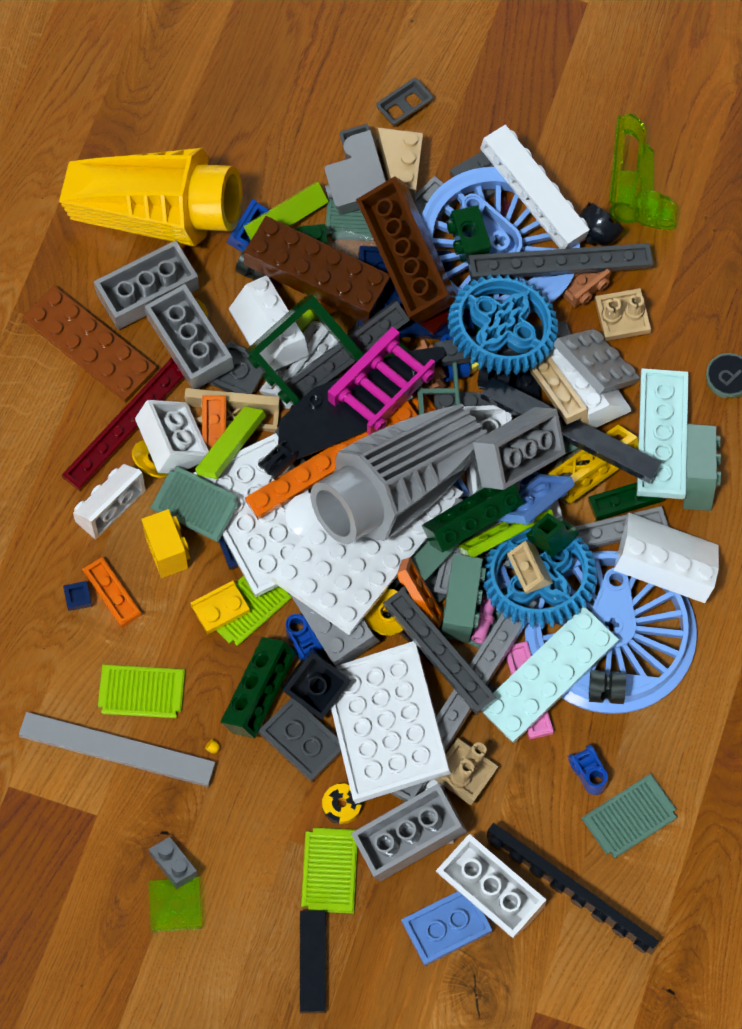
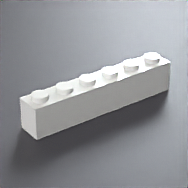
[480,124,590,249]

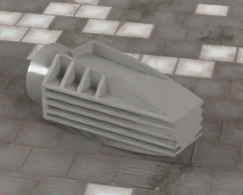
[310,404,488,544]

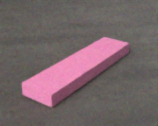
[506,641,554,740]

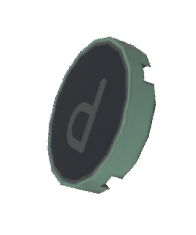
[706,353,742,398]

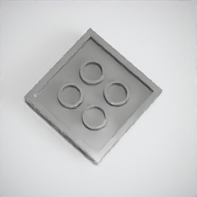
[553,329,640,395]

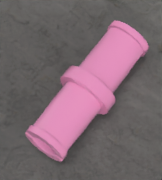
[471,593,495,644]

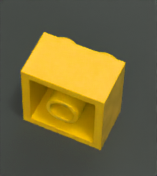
[141,509,190,578]

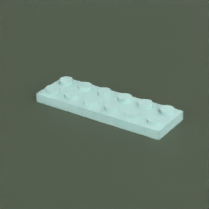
[637,368,688,499]
[482,607,619,744]

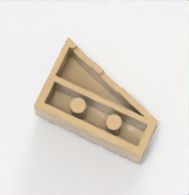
[376,128,423,202]

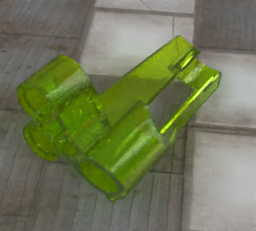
[609,113,678,230]

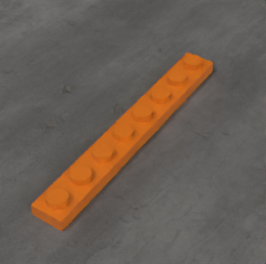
[245,401,418,520]

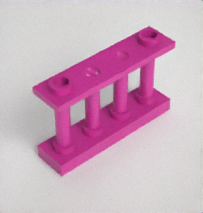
[328,327,435,435]

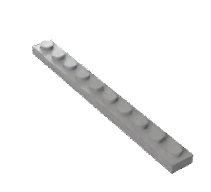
[391,601,537,802]

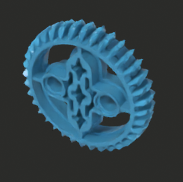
[448,274,558,376]
[483,527,598,629]

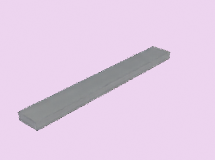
[478,506,669,569]
[19,712,216,787]

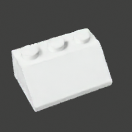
[135,400,209,473]
[73,464,146,540]

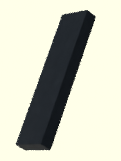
[300,911,325,1013]

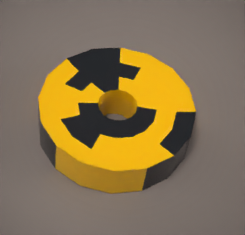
[322,784,362,825]

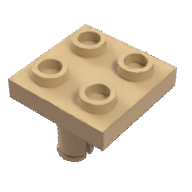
[595,288,651,341]
[434,738,499,805]

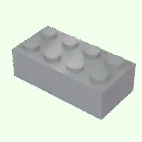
[93,240,200,330]
[144,284,234,389]
[473,407,566,490]
[290,594,380,666]
[351,783,467,882]

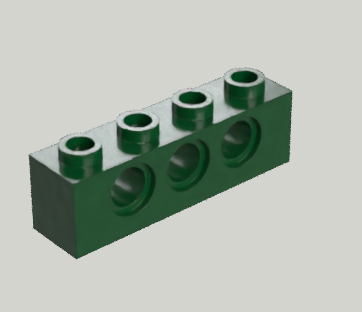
[422,484,523,553]
[220,637,296,739]

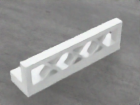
[259,321,338,409]

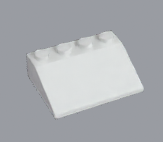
[614,513,719,603]

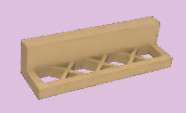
[529,355,589,425]
[184,388,280,432]

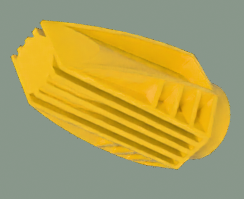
[59,148,243,247]

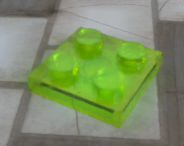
[148,877,202,933]

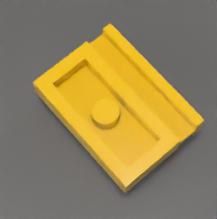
[190,581,250,635]

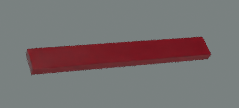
[62,357,185,492]

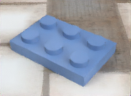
[496,474,575,525]
[401,891,492,967]

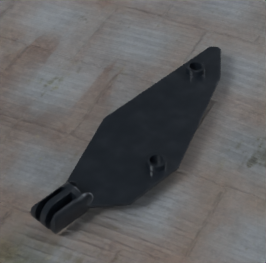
[258,347,445,480]

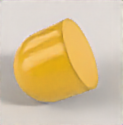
[205,739,220,754]

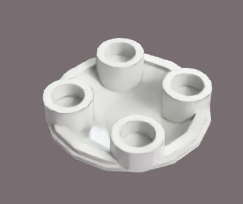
[285,493,318,538]

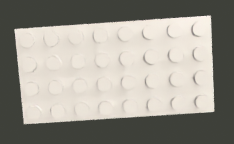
[270,485,463,636]

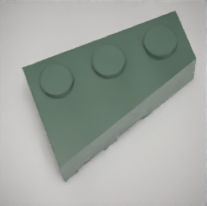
[683,424,721,511]
[441,554,486,643]

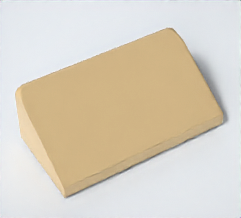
[507,540,553,594]

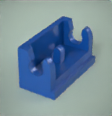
[226,199,269,252]

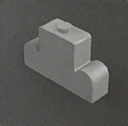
[325,130,386,215]

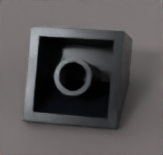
[282,647,352,720]

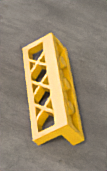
[549,425,638,504]

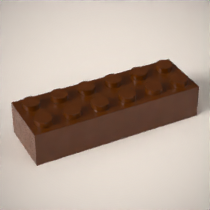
[356,176,457,324]
[244,216,391,323]

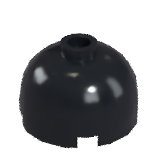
[579,202,625,246]

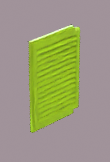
[216,576,292,646]
[98,664,185,718]
[301,828,357,914]

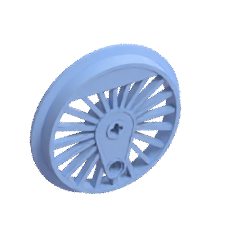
[421,167,580,314]
[525,551,697,714]

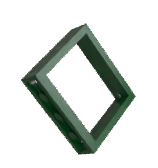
[245,294,364,406]

